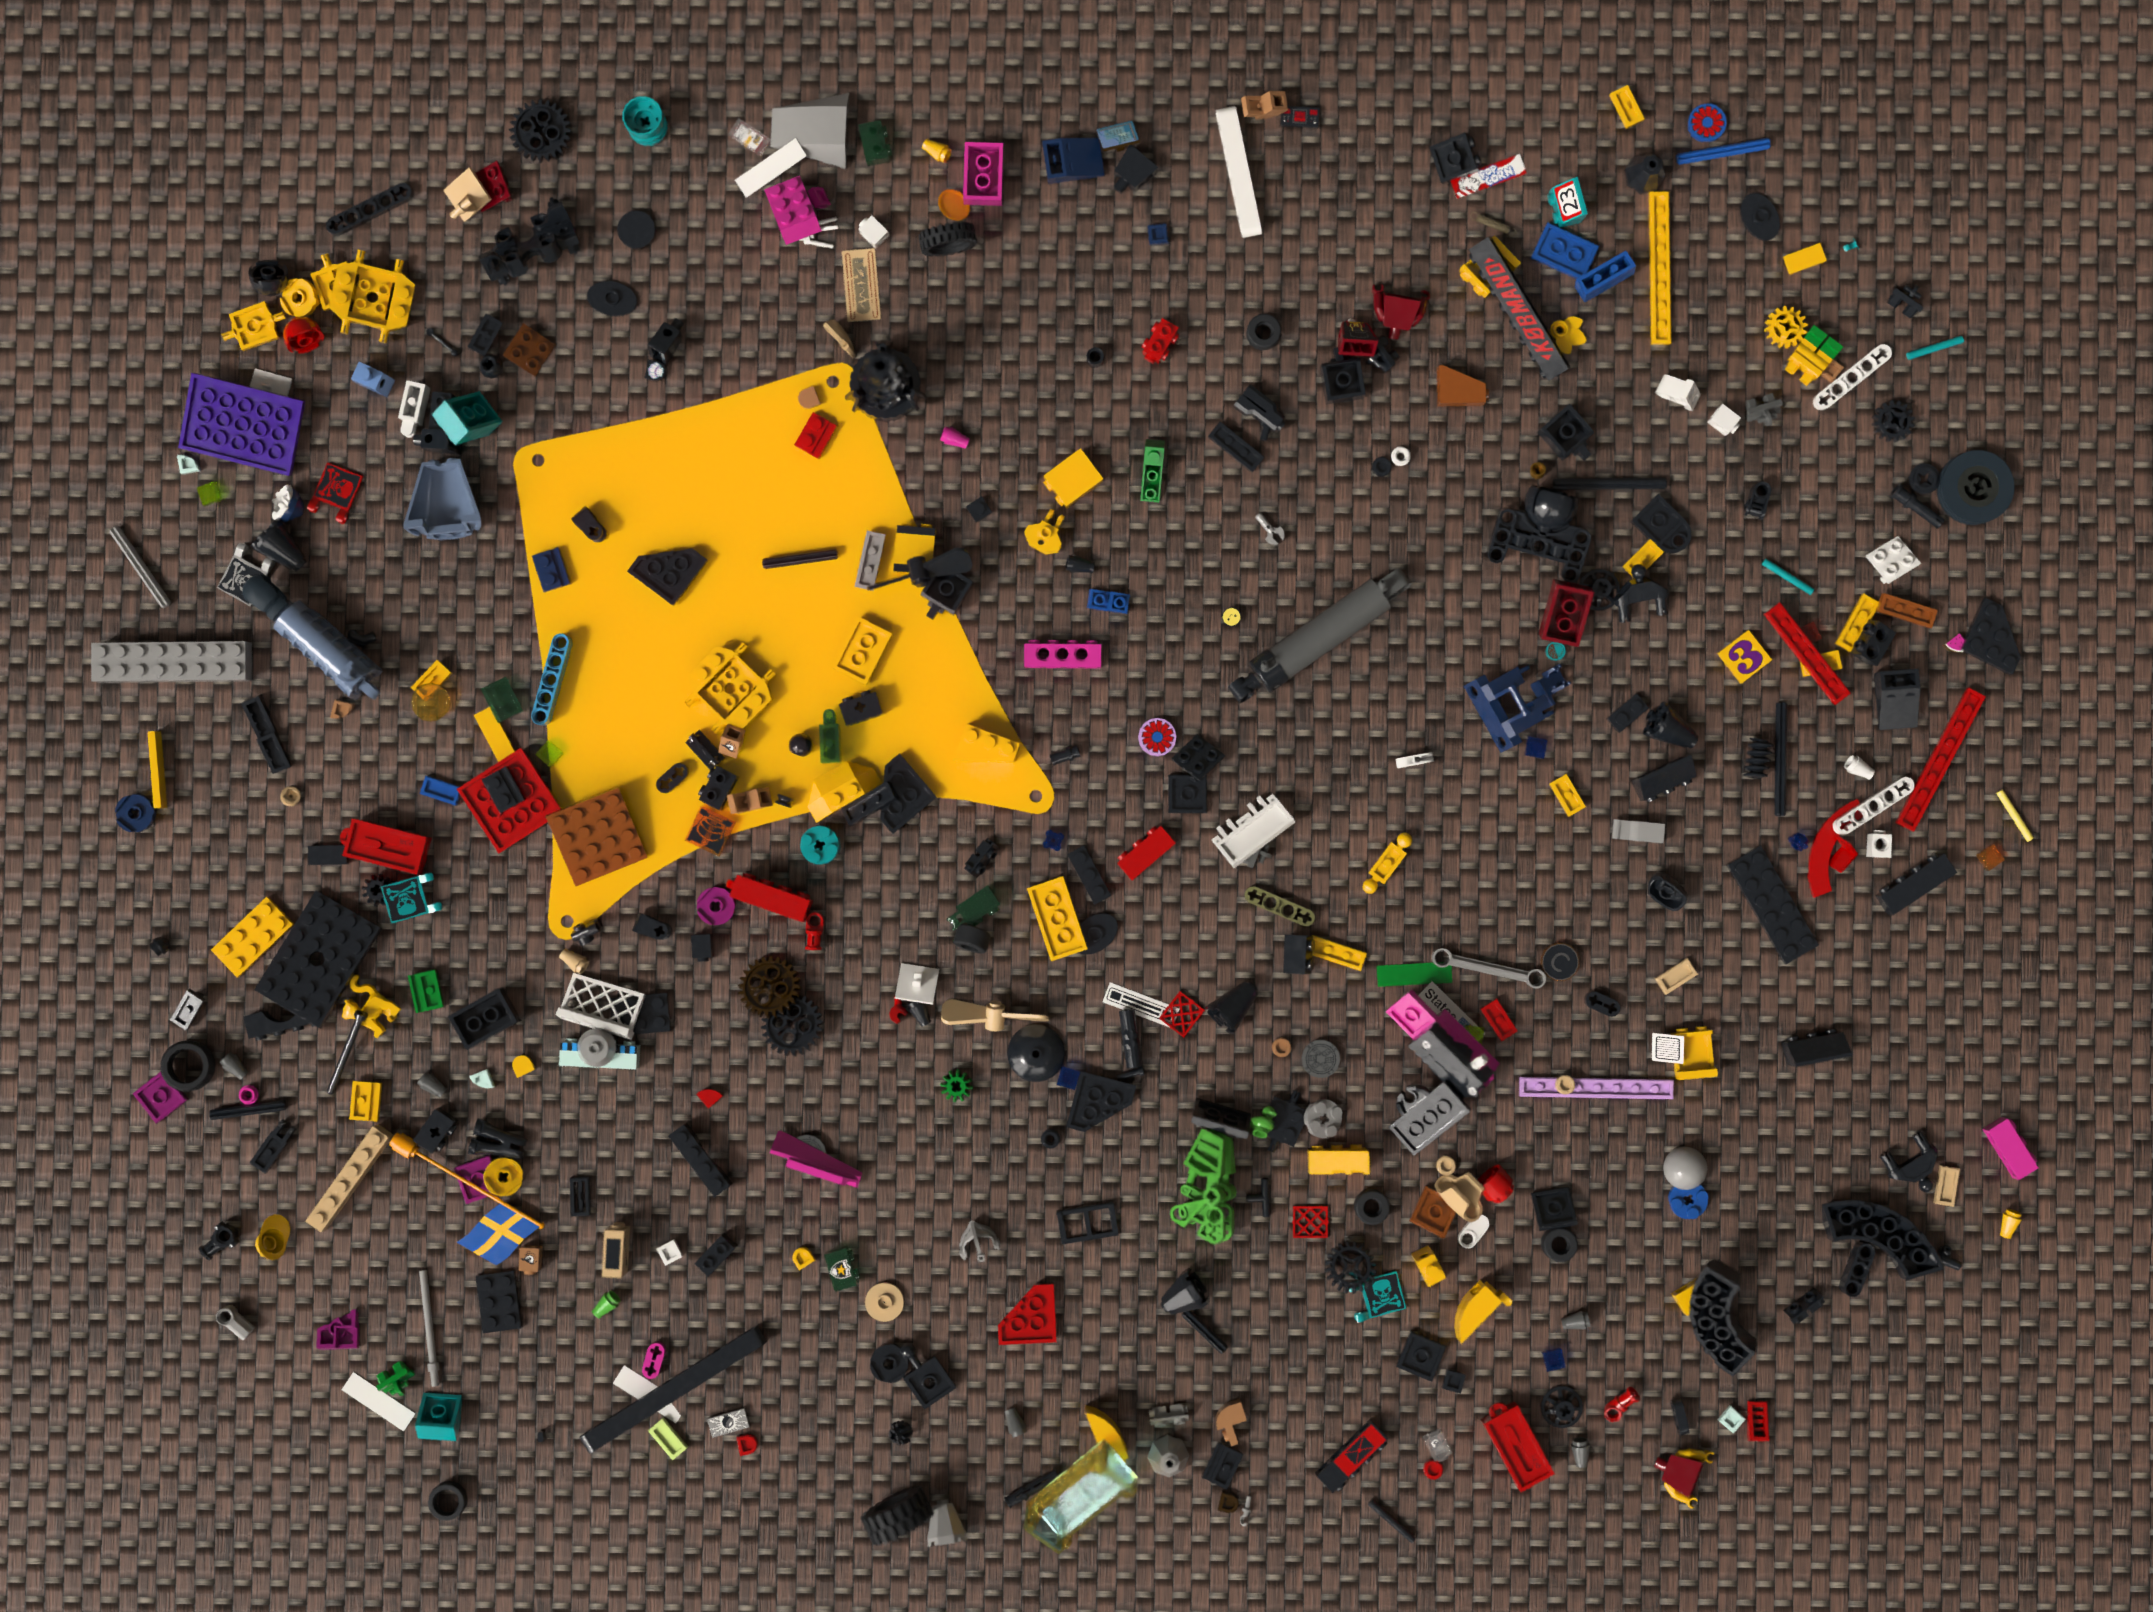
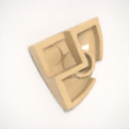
[823,320,856,359]

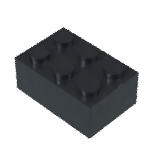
[448,987,522,1050]

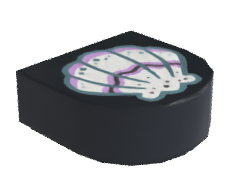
[644,360,666,381]

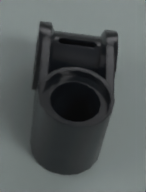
[1743,482,1772,520]
[571,506,607,543]
[632,913,672,940]

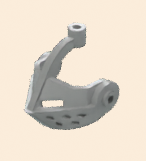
[959,1221,1001,1262]

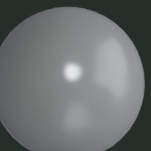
[1663,1146,1707,1190]

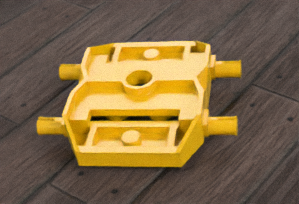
[329,250,415,343]
[684,642,776,734]

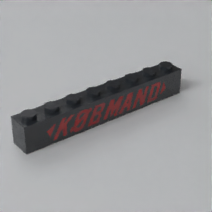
[1469,236,1571,381]

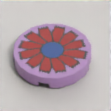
[1138,718,1176,756]

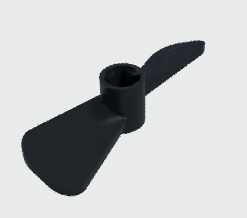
[867,547,972,591]

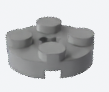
[1304,1099,1342,1138]

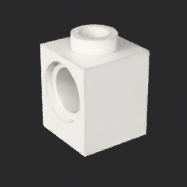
[859,216,889,249]
[1707,404,1741,436]
[1866,830,1892,858]

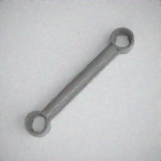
[1431,948,1546,988]

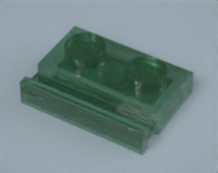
[481,677,523,724]

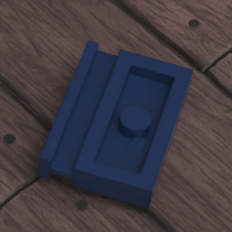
[532,547,571,593]

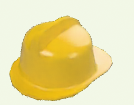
[255,1214,290,1260]

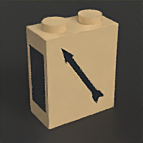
[602,1222,630,1278]

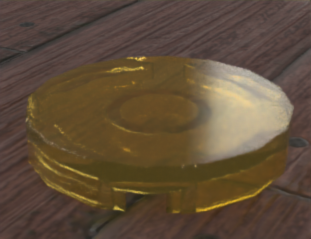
[411,683,450,722]

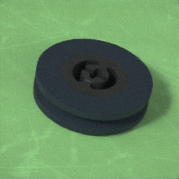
[1936,450,2014,525]

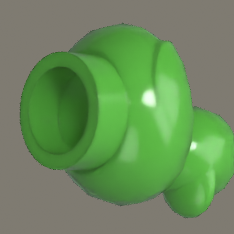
[1250,1106,1277,1138]

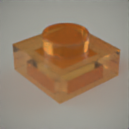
[1976,844,2004,871]

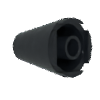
[1206,981,1258,1034]

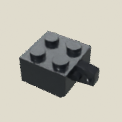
[1320,347,1366,405]
[1537,404,1594,461]
[920,573,974,620]

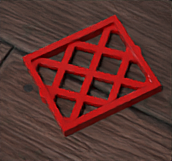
[1159,991,1205,1037]
[1292,1206,1329,1238]

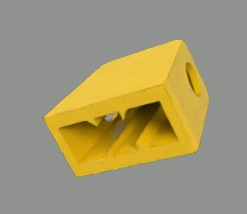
[1411,1245,1446,1287]

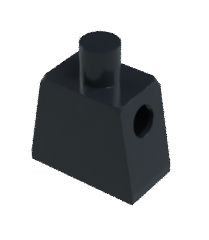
[1113,145,1158,194]
[648,318,684,366]
[413,429,463,455]

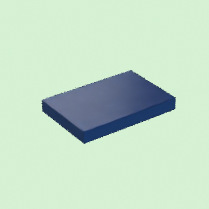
[1531,222,1599,279]

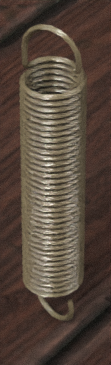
[1470,212,1516,236]

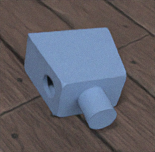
[351,362,395,397]

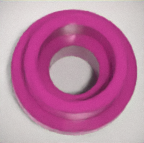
[239,1085,259,1105]

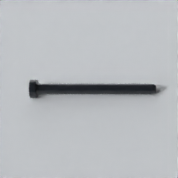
[327,1010,368,1095]

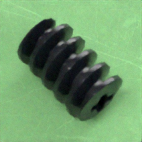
[1743,738,1774,779]

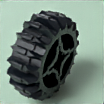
[1324,1241,1377,1294]

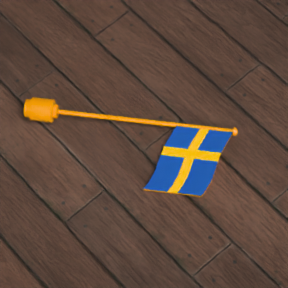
[389,1132,545,1265]

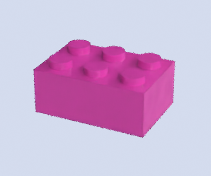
[963,142,1004,206]
[764,175,822,245]

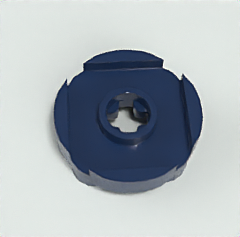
[115,794,157,832]

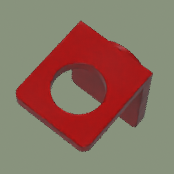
[1829,835,1858,873]

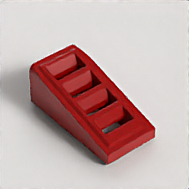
[1747,1401,1769,1442]

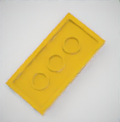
[1027,876,1088,961]
[211,897,295,978]

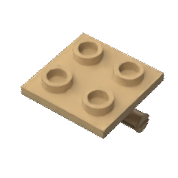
[444,167,492,222]

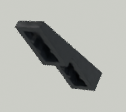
[241,694,291,774]

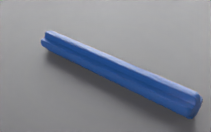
[1676,138,1771,165]

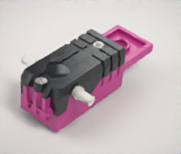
[1386,989,1500,1099]

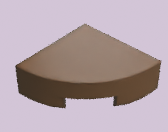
[330,699,355,719]

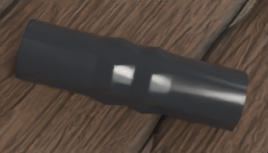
[1119,1009,1142,1068]

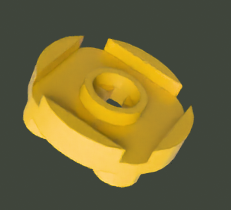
[280,279,320,317]
[483,1158,523,1196]

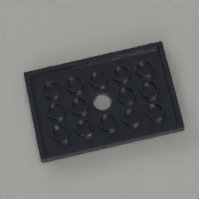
[254,891,382,1029]

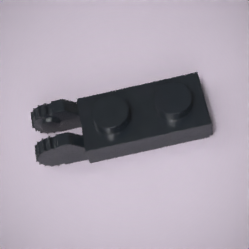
[250,1119,297,1174]

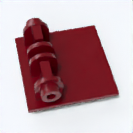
[475,161,513,212]

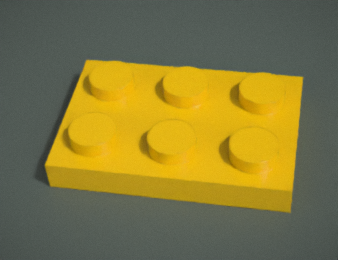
[832,617,892,685]

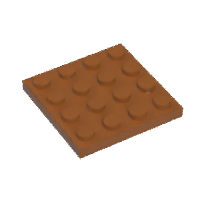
[546,787,648,887]

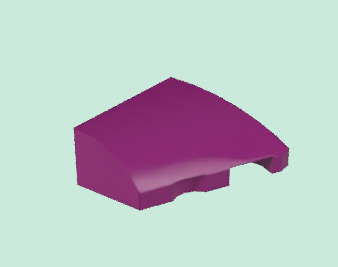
[316,1309,359,1350]

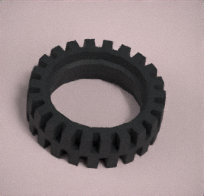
[919,222,977,257]

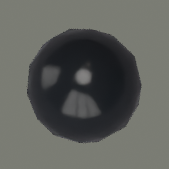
[479,354,504,379]
[789,733,813,757]

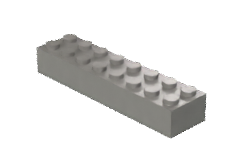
[91,641,252,683]

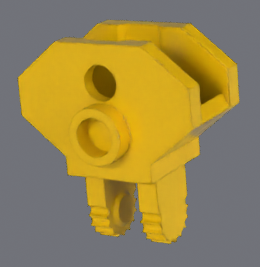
[1024,509,1065,555]

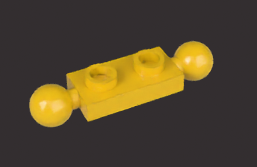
[1363,832,1412,894]

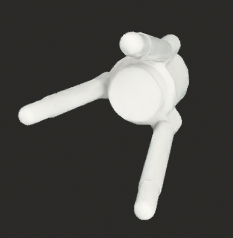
[799,217,839,248]

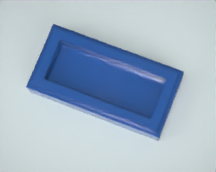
[420,776,461,806]

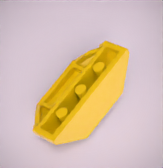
[807,761,883,823]

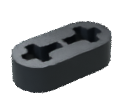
[656,763,689,793]
[1584,991,1620,1017]
[1670,1398,1689,1436]

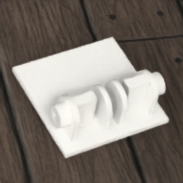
[1865,536,1921,584]

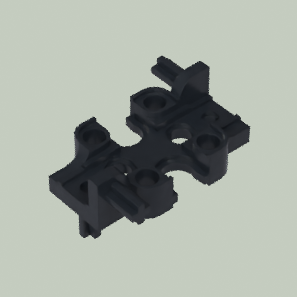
[478,197,580,286]

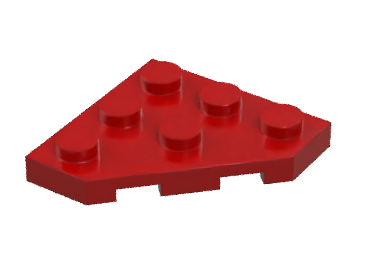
[998,1283,1057,1345]

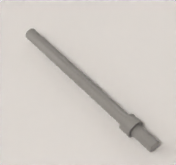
[419,1270,440,1387]

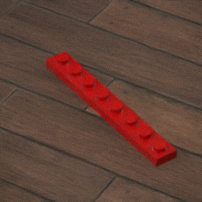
[1895,688,1986,832]

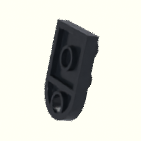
[1630,494,1691,554]

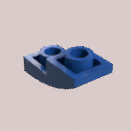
[1087,589,1130,614]

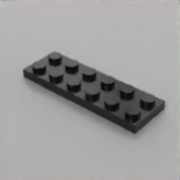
[1726,846,1819,964]

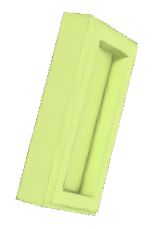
[648,1417,688,1460]

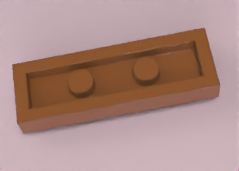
[1876,593,1938,629]

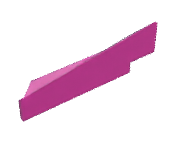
[770,1130,862,1188]

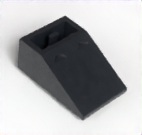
[1874,669,1920,730]

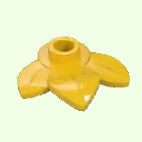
[1550,316,1586,354]

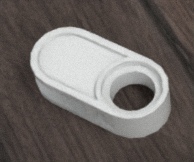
[1396,752,1434,768]
[1458,1215,1489,1248]

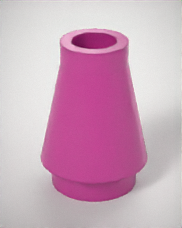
[940,426,970,449]

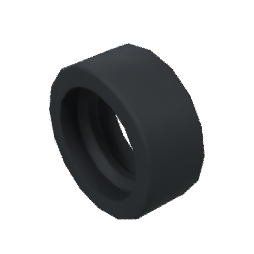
[428,1481,467,1521]

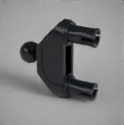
[1614,564,1669,623]
[1879,1130,1938,1192]

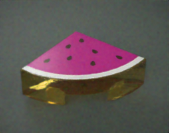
[1942,633,1965,653]

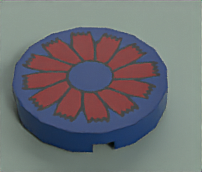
[1687,103,1727,143]

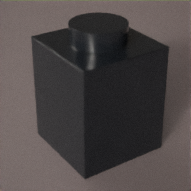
[691,934,714,962]

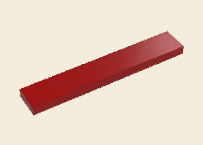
[1763,602,1851,705]

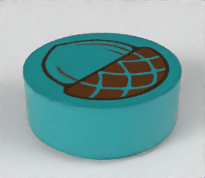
[1545,642,1566,661]

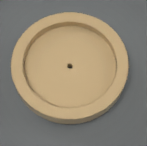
[865,1282,904,1322]

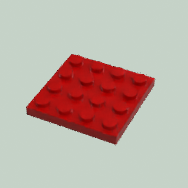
[457,748,562,854]

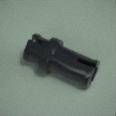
[1050,745,1081,766]

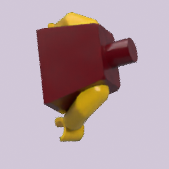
[1654,1449,1714,1509]

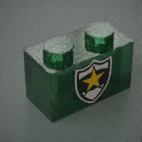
[824,1246,860,1292]

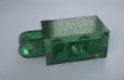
[819,709,842,764]
[946,885,1001,930]

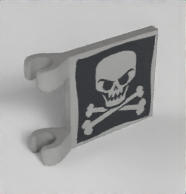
[217,543,275,606]

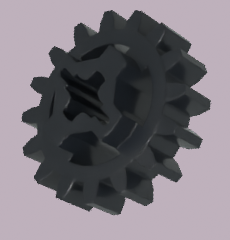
[1871,400,1915,443]

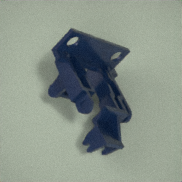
[1464,664,1572,753]

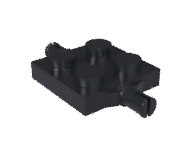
[1267,1090,1306,1153]

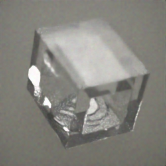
[1422,1428,1452,1462]

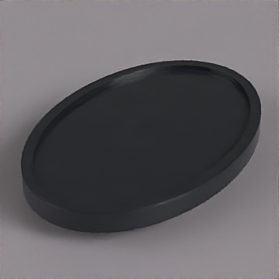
[1740,193,1780,241]
[587,281,637,317]
[1078,913,1118,955]

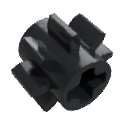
[889,1420,913,1445]

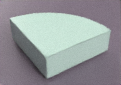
[177,455,201,475]
[469,1069,495,1088]

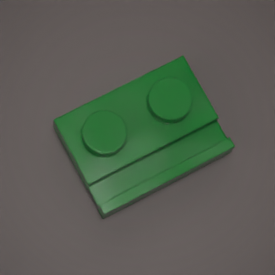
[408,969,445,1013]

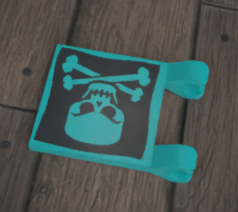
[381,873,442,924]
[1349,1271,1406,1322]

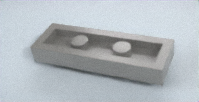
[854,531,886,591]

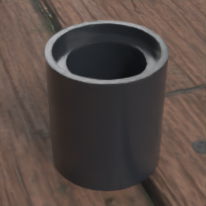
[1087,347,1104,368]

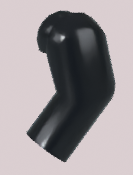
[1938,1245,1962,1271]

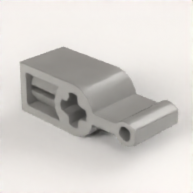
[1612,819,1665,843]

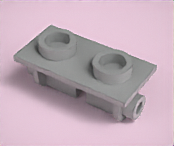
[1149,1404,1189,1427]

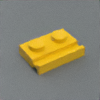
[349,1081,382,1122]

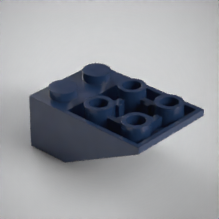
[1042,138,1105,184]

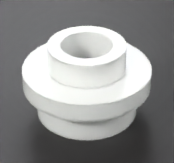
[1391,447,1410,466]

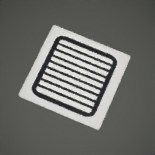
[1652,1033,1684,1064]

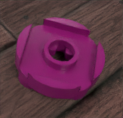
[697,887,736,925]

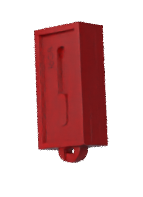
[340,818,432,875]
[726,872,814,922]
[1480,1401,1555,1492]

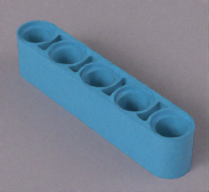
[531,633,573,726]

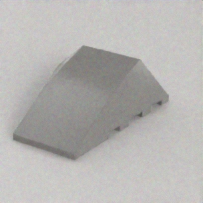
[771,93,849,169]

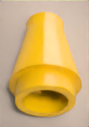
[922,139,952,163]
[2000,1209,2022,1239]

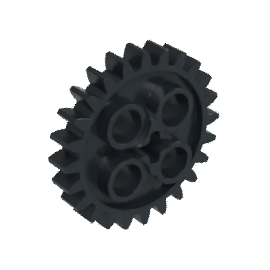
[509,99,572,163]
[761,996,824,1057]

